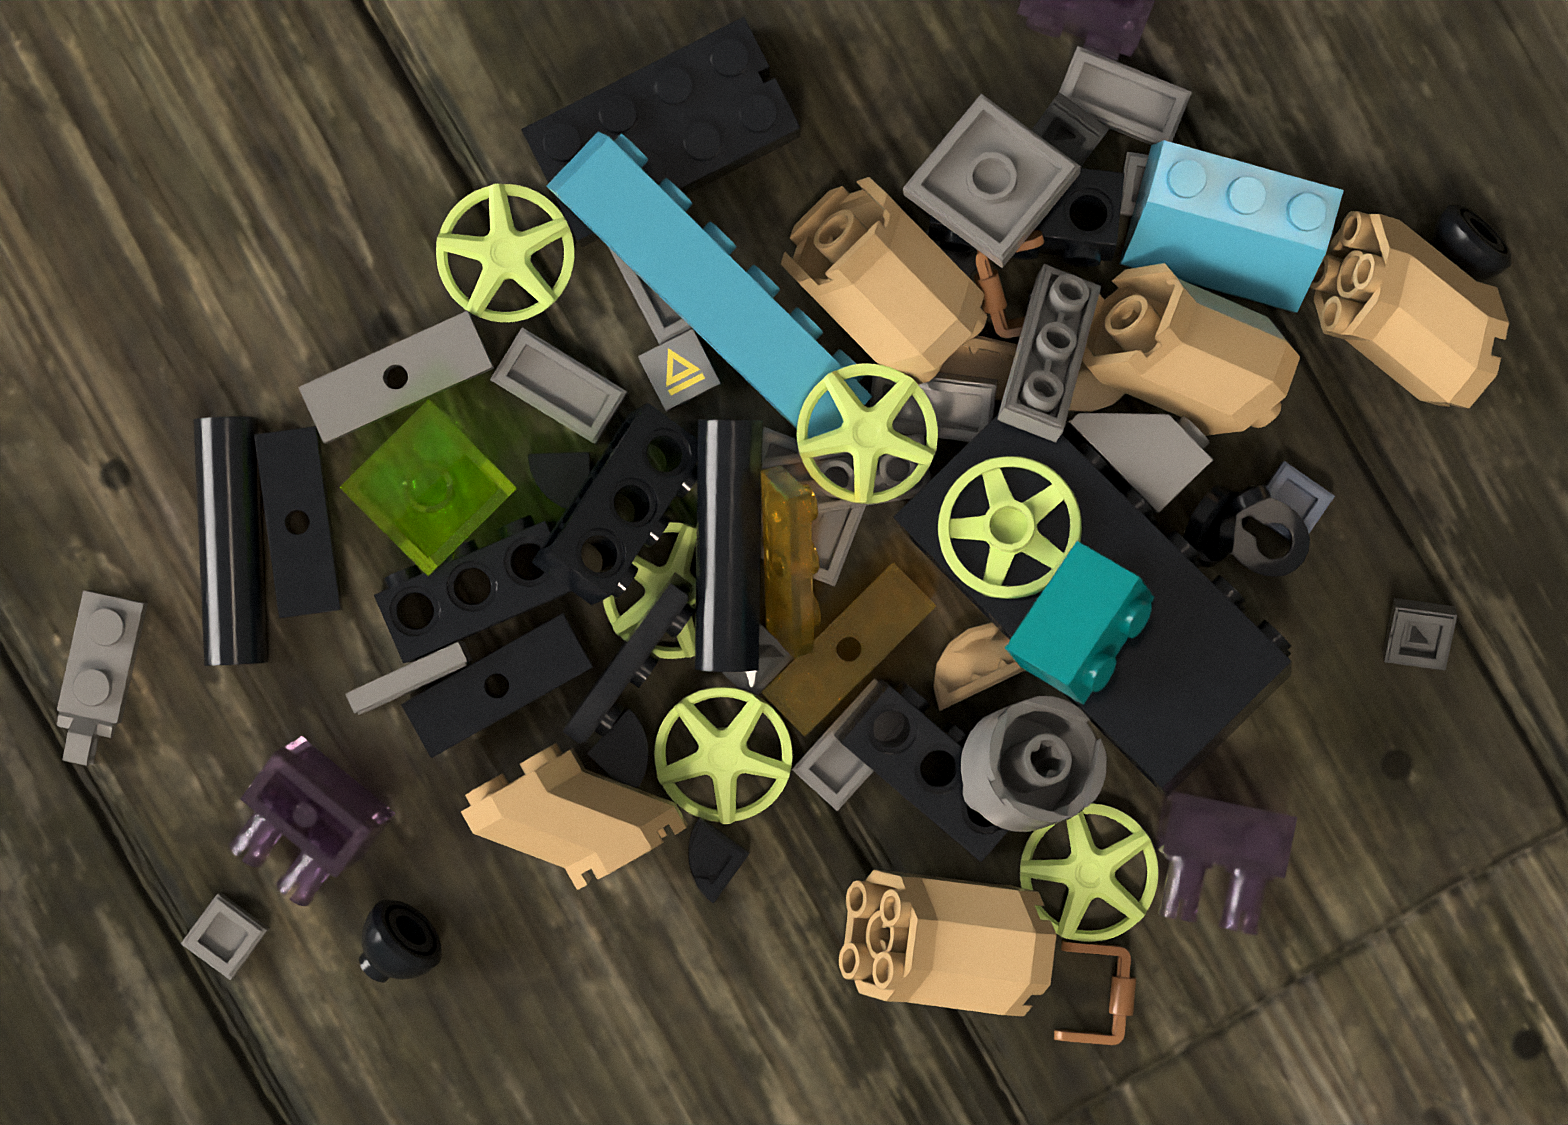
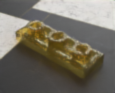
[761,465,821,658]
[761,562,936,736]

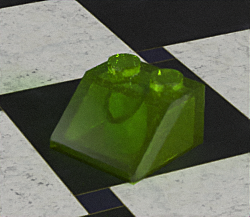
[339,398,517,576]

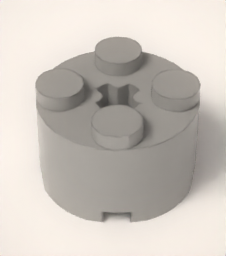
[961,696,1107,832]

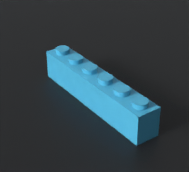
[547,131,873,439]

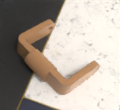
[974,230,1044,338]
[1054,940,1136,1045]

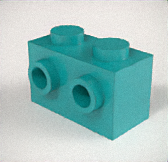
[1005,541,1154,705]

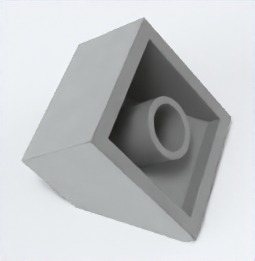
[1064,413,1213,513]

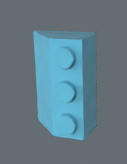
[1119,140,1344,313]

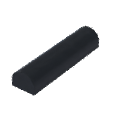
[193,416,268,666]
[695,419,763,672]

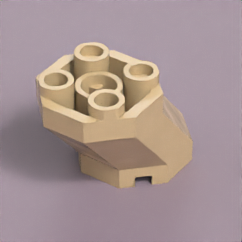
[781,177,987,385]
[1310,211,1509,408]
[1082,263,1300,436]
[461,743,688,890]
[839,870,1056,1016]

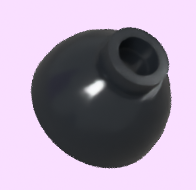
[1432,205,1512,282]
[359,900,442,983]

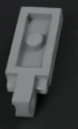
[57,590,148,766]

